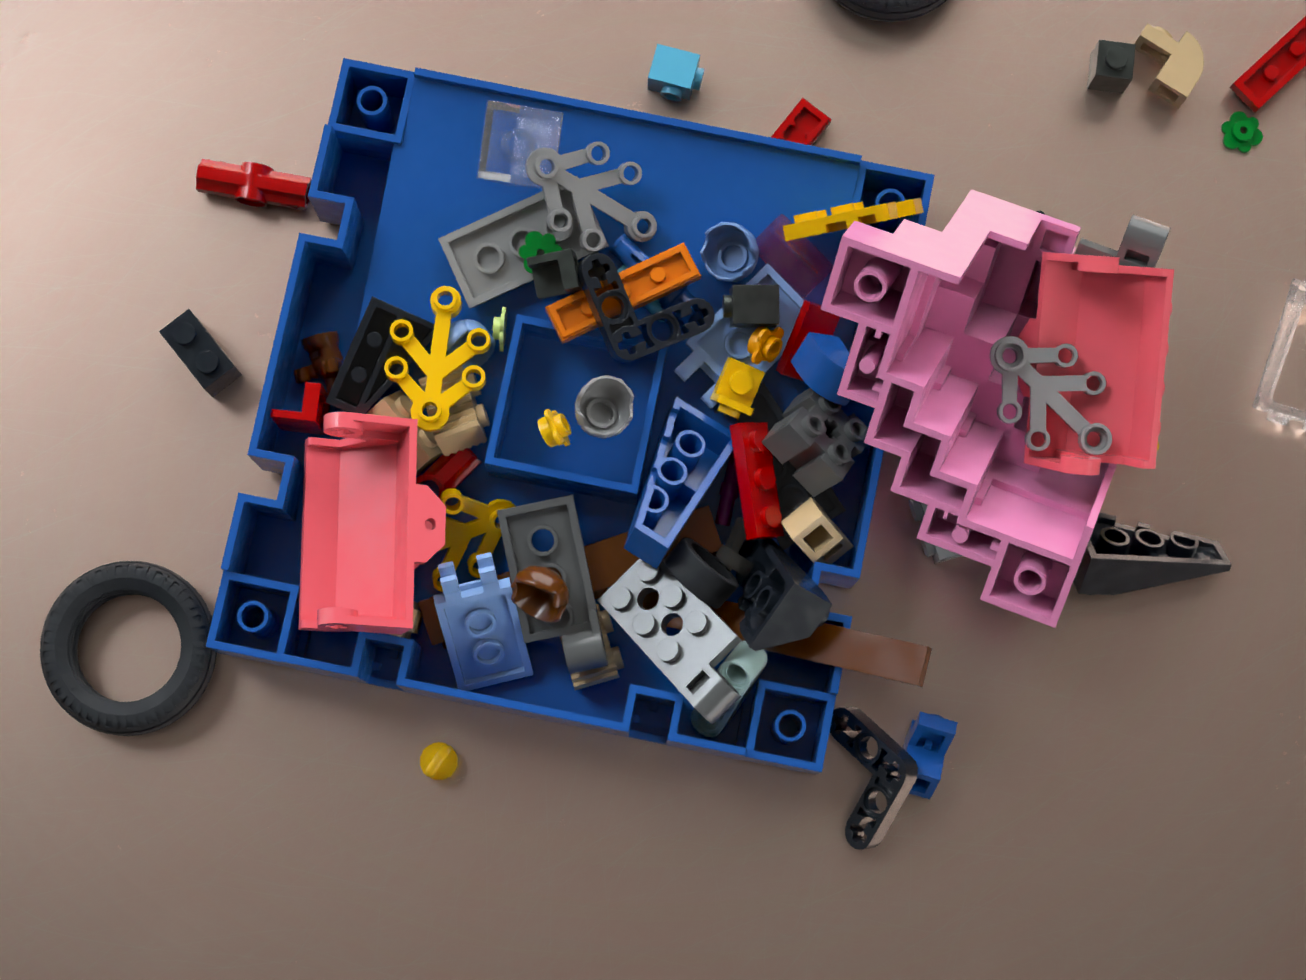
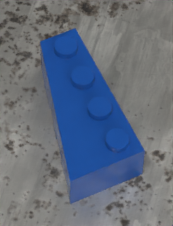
[624,397,733,569]

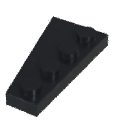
[737,382,846,550]

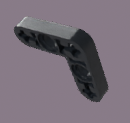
[577,253,715,363]
[830,706,918,850]

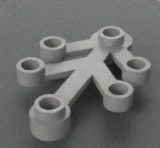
[525,142,657,252]
[990,336,1112,455]

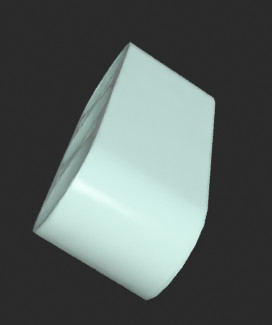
[690,641,767,737]

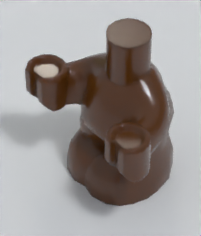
[294,331,344,395]

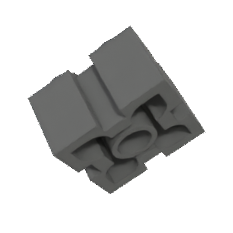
[762,388,868,497]

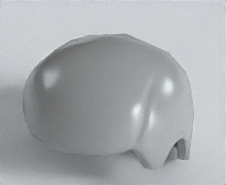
[575,375,634,439]

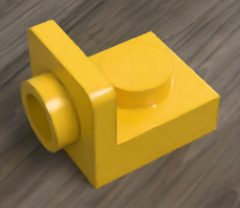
[710,357,765,419]

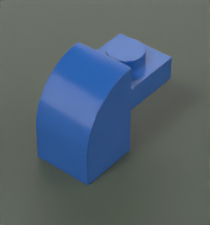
[791,332,850,406]
[897,711,957,800]

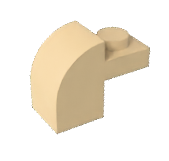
[1134,23,1204,109]
[781,497,853,564]

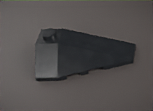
[1073,513,1232,595]
[735,538,832,651]

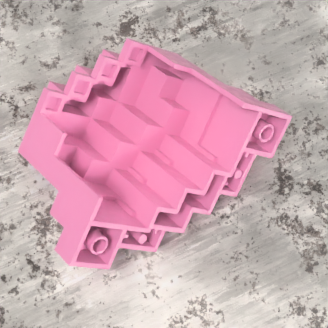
[821,189,1117,628]

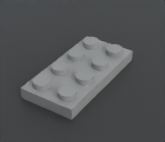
[438,176,609,309]

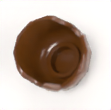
[511,565,569,623]

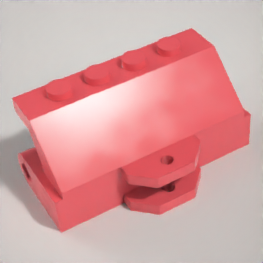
[1018,252,1174,475]
[298,412,446,635]

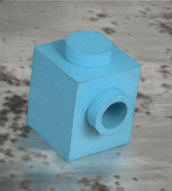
[648,44,705,101]

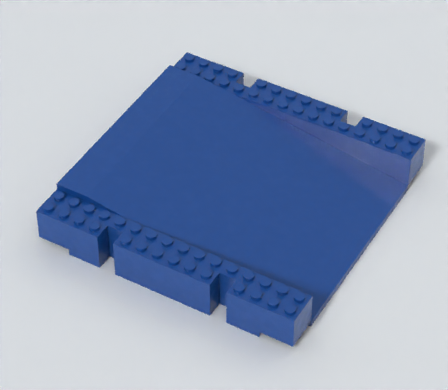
[206,58,935,775]

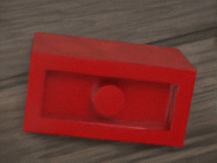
[270,382,330,435]

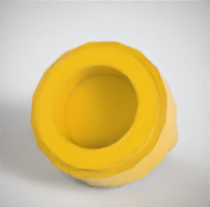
[420,742,459,780]

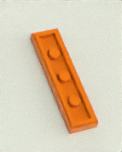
[545,242,701,344]

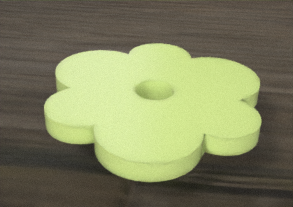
[493,307,507,352]

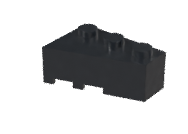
[326,296,434,414]

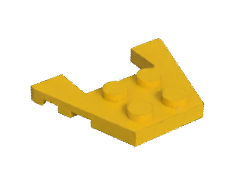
[783,198,924,241]

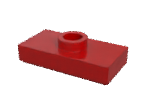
[771,98,832,146]
[776,300,840,381]

